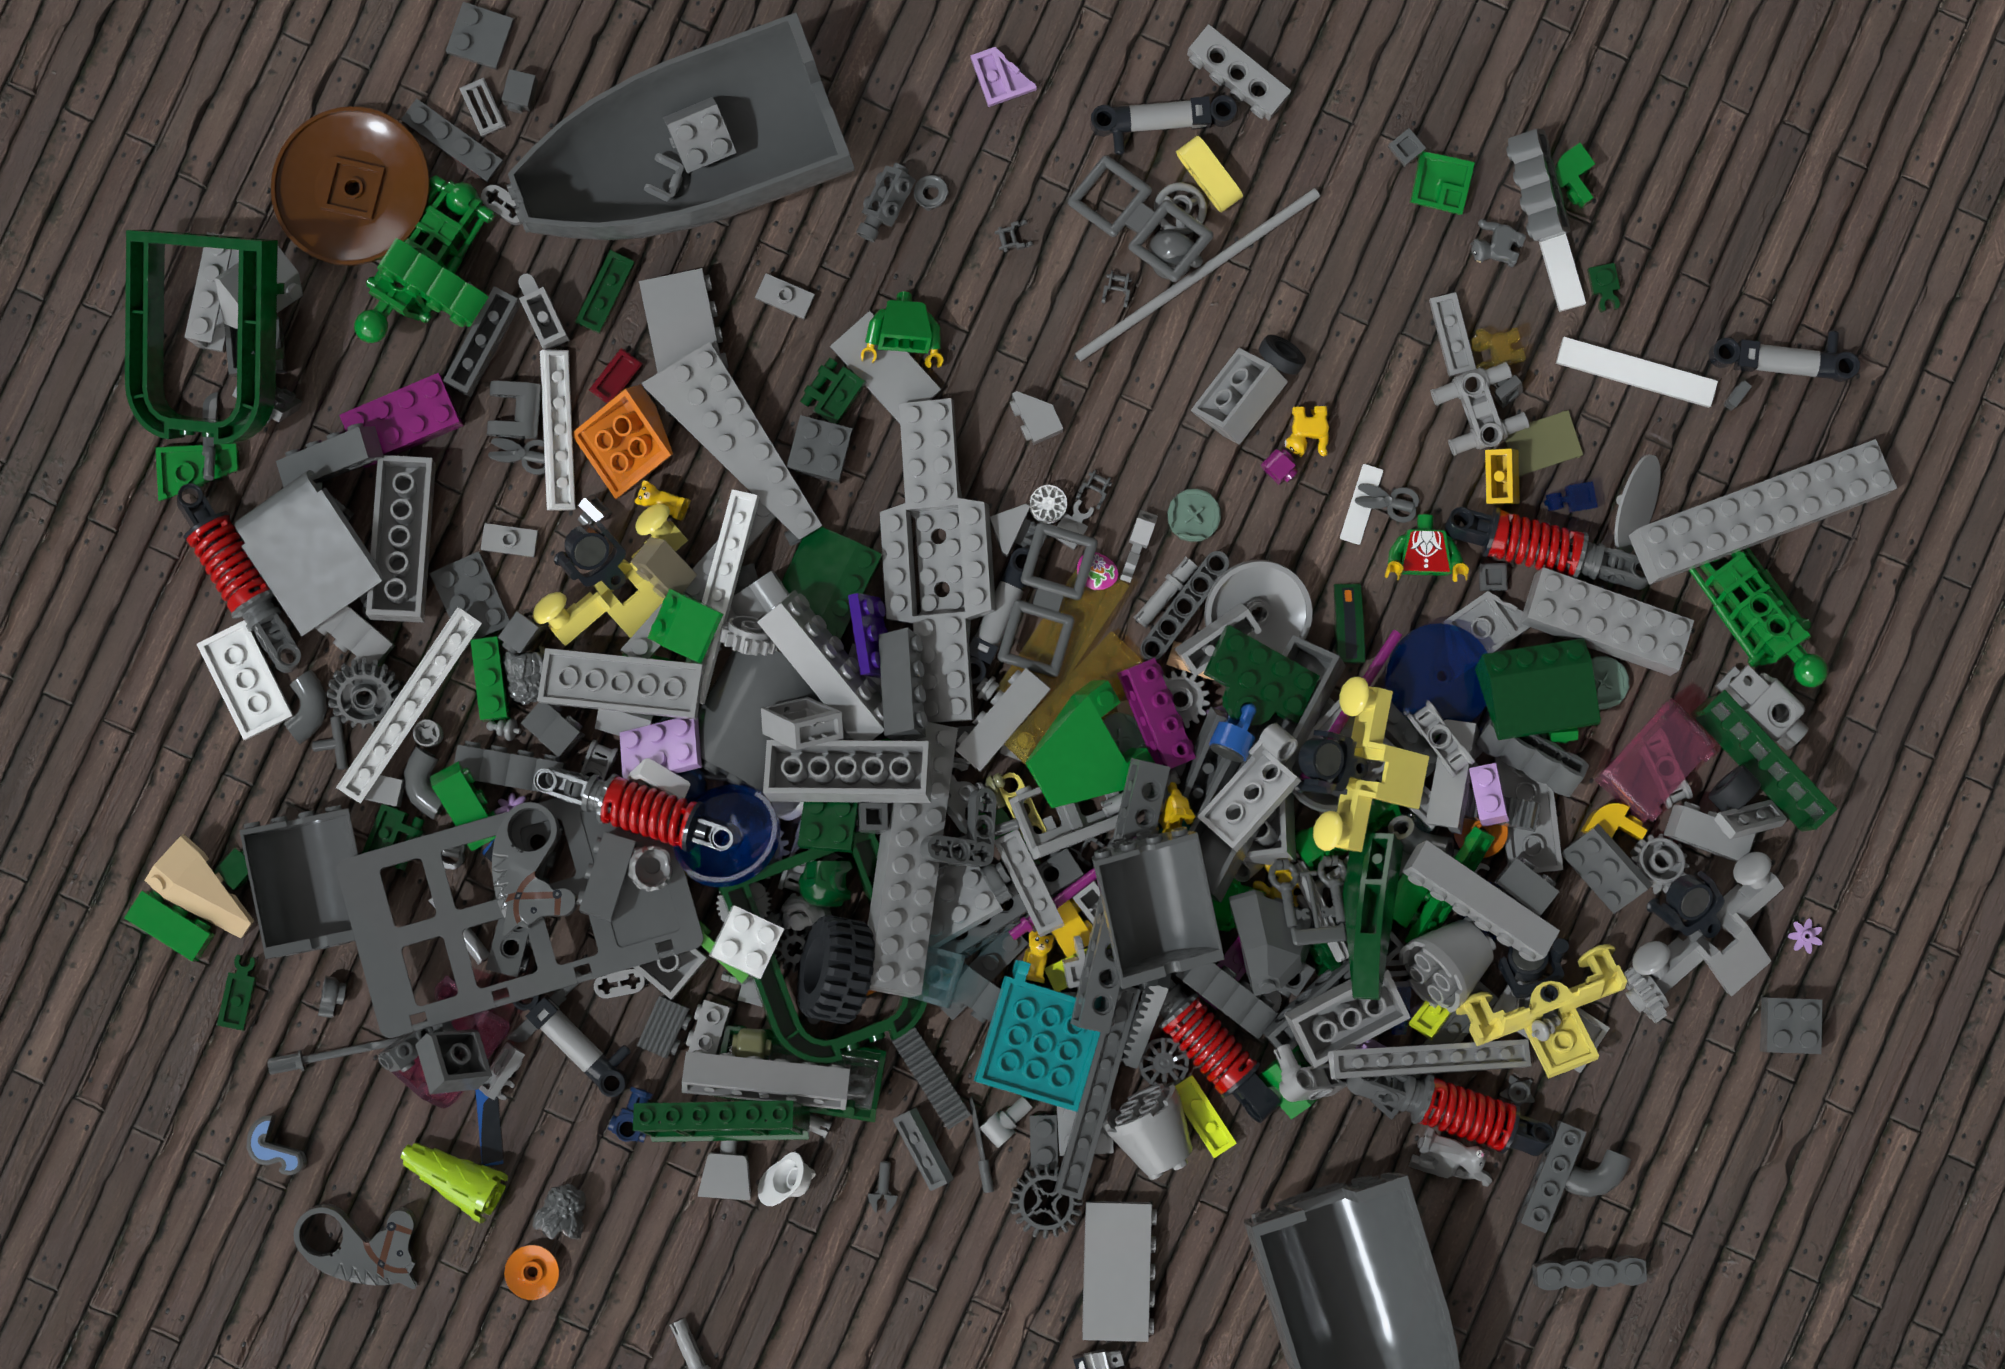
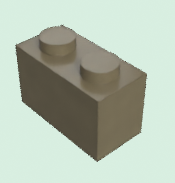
[631,537,697,598]

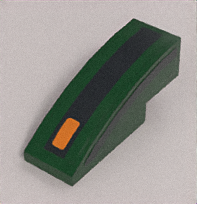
[1333,584,1365,664]

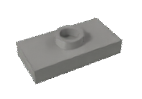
[755,273,815,320]
[481,523,539,558]

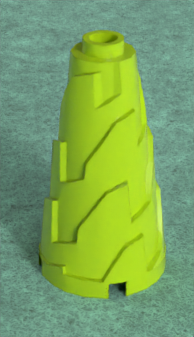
[401,1143,508,1223]

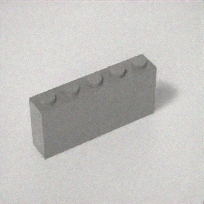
[639,268,729,415]
[1082,1201,1157,1342]

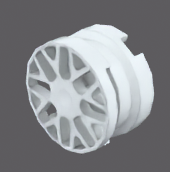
[1029,485,1067,524]

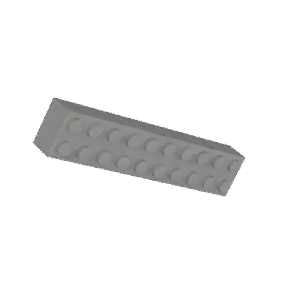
[1628,439,1897,585]
[868,722,958,998]

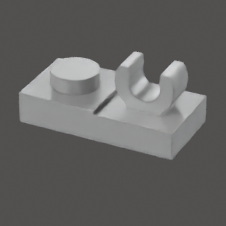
[478,1042,525,1100]

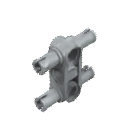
[1430,362,1530,456]

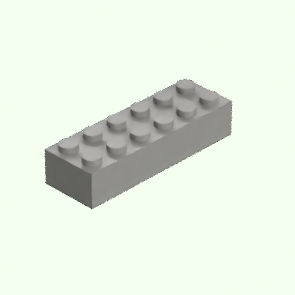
[366,455,436,623]
[1520,567,1694,676]
[757,590,884,741]
[763,740,934,803]

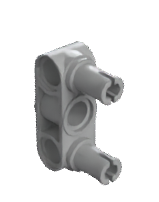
[1274,1044,1347,1102]

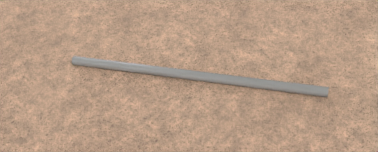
[1075,188,1320,362]

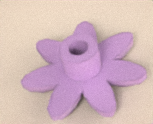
[495,793,526,815]
[1788,919,1822,954]

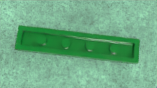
[1405,826,1495,943]

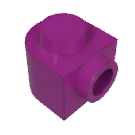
[1261,449,1299,485]

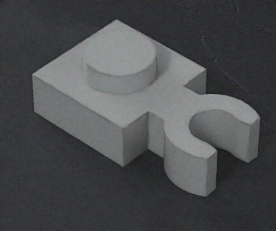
[1051,500,1094,550]

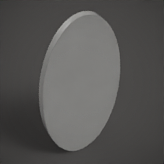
[1614,454,1660,554]

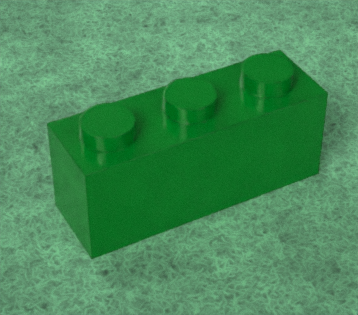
[470,636,511,722]
[430,761,497,851]
[124,889,215,962]

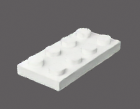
[197,620,294,740]

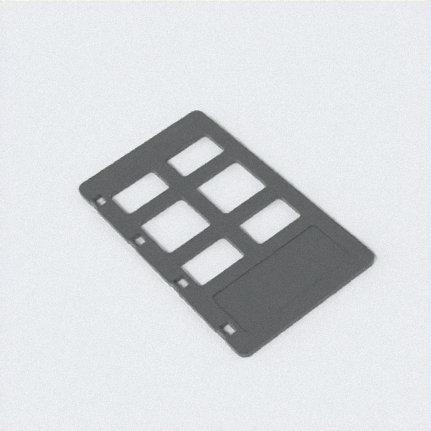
[336,797,703,1038]

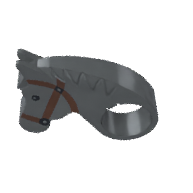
[492,802,578,937]
[294,1204,418,1289]

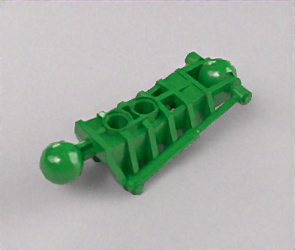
[354,175,495,344]
[1685,548,1828,687]

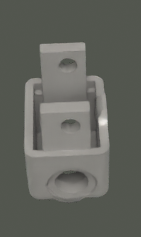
[1715,665,1809,751]

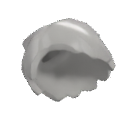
[627,845,672,892]

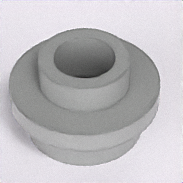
[976,676,1000,701]

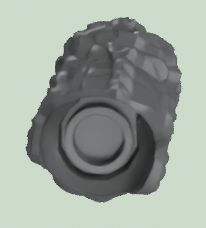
[502,646,545,705]
[532,1184,586,1240]

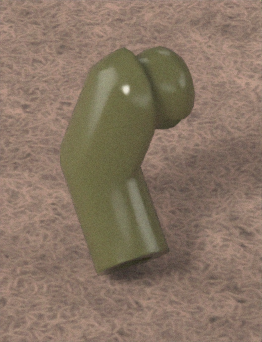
[985,773,1006,810]

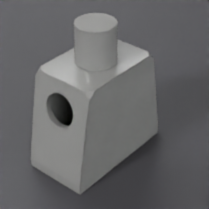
[698,1141,751,1200]

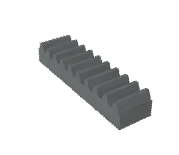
[1464,789,1541,832]
[1121,973,1171,1069]
[890,1026,971,1130]

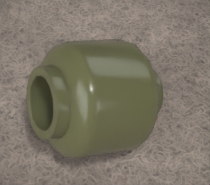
[732,1028,772,1060]

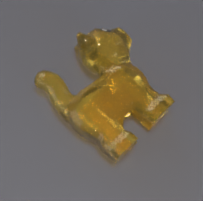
[1471,327,1526,370]

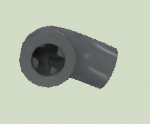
[284,670,327,744]
[404,746,444,820]
[1388,815,1455,858]
[1564,1149,1632,1197]

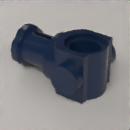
[608,1086,654,1143]

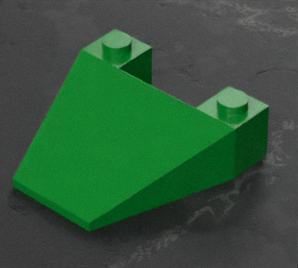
[1025,680,1155,808]

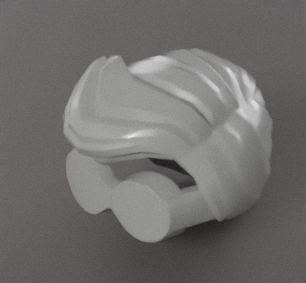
[781,893,832,931]

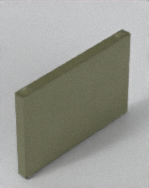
[1505,411,1583,476]

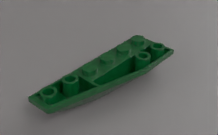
[1343,833,1404,1000]

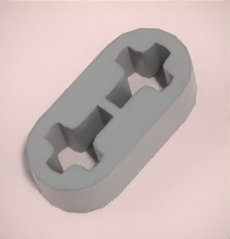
[481,185,521,225]
[594,969,646,998]

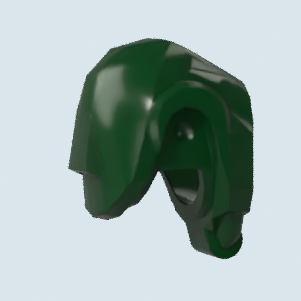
[799,857,855,907]

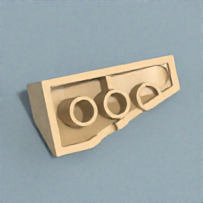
[144,834,254,938]

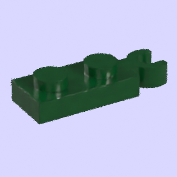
[217,954,257,1031]

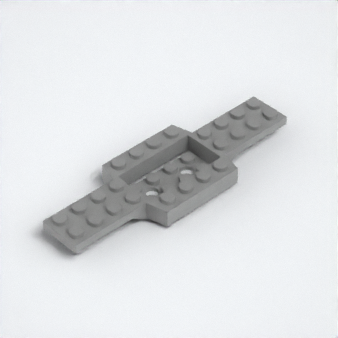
[880,398,996,723]

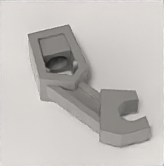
[1120,510,1158,583]

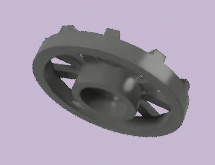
[1138,1037,1189,1088]

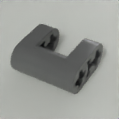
[487,381,541,439]

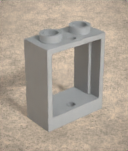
[761,697,843,750]

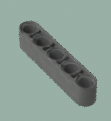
[1139,551,1229,661]

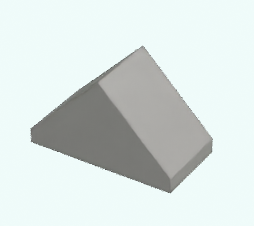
[990,504,1030,557]

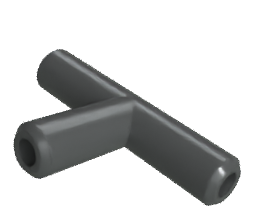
[312,716,348,770]

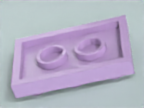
[620,717,702,784]

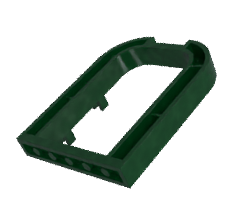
[125,229,285,444]
[717,831,929,1063]

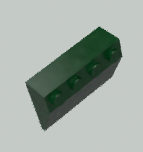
[782,527,883,642]
[1475,638,1601,740]

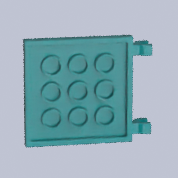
[974,960,1102,1112]

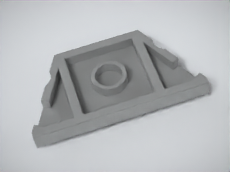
[1443,591,1530,680]

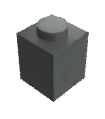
[502,69,538,114]

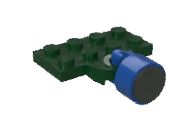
[1203,625,1320,762]

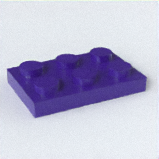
[848,593,888,678]

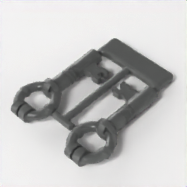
[1268,855,1347,946]

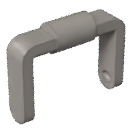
[644,153,684,202]

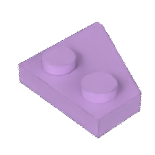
[970,47,1037,107]

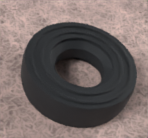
[1259,334,1306,375]

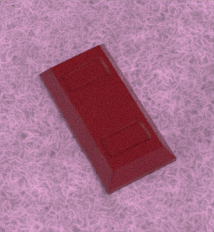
[589,348,642,404]

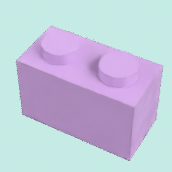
[1469,763,1509,827]

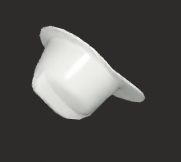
[758,1152,816,1206]

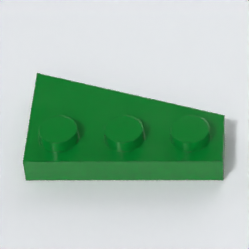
[155,443,240,502]

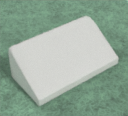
[627,758,690,800]

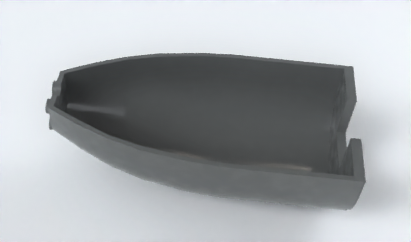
[507,13,855,240]
[1244,1173,1460,1369]

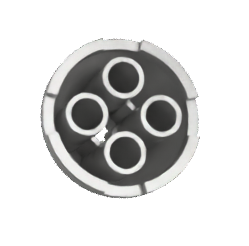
[1399,917,1496,1013]
[1102,1083,1193,1180]

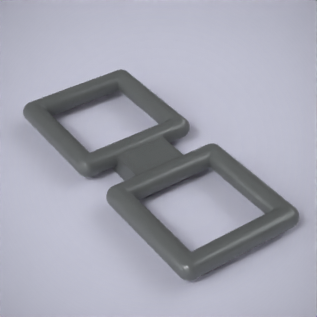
[1068,155,1214,282]
[998,522,1098,677]

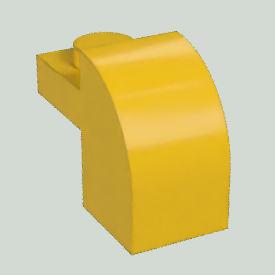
[1581,803,1648,840]

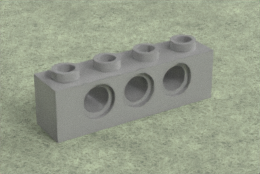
[1187,24,1291,121]

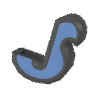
[246,1115,307,1175]

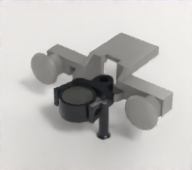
[1632,852,1784,996]

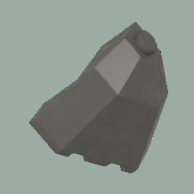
[1229,890,1315,996]

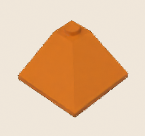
[572,384,673,499]

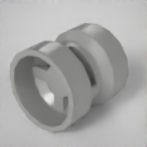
[413,720,443,748]

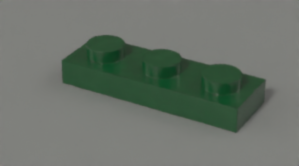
[575,250,635,334]

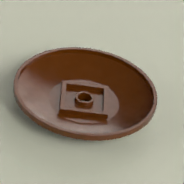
[271,106,430,266]

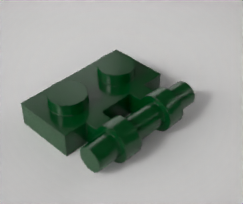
[800,357,867,425]
[362,804,425,871]

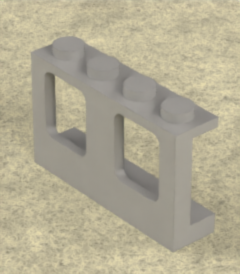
[185,232,239,353]
[1009,785,1119,860]

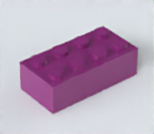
[339,373,464,468]

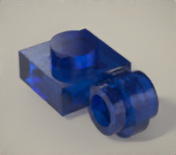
[1544,481,1598,513]

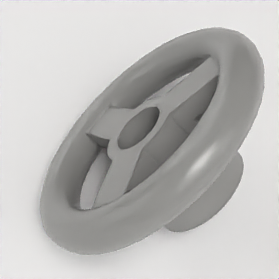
[1154,183,1207,235]

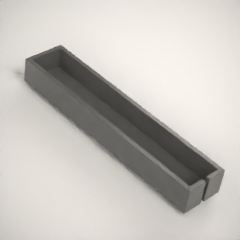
[1189,635,1346,903]

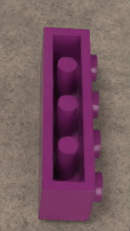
[1117,658,1196,769]

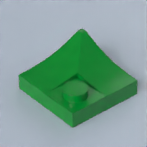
[1409,152,1475,215]

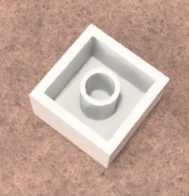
[709,905,784,979]

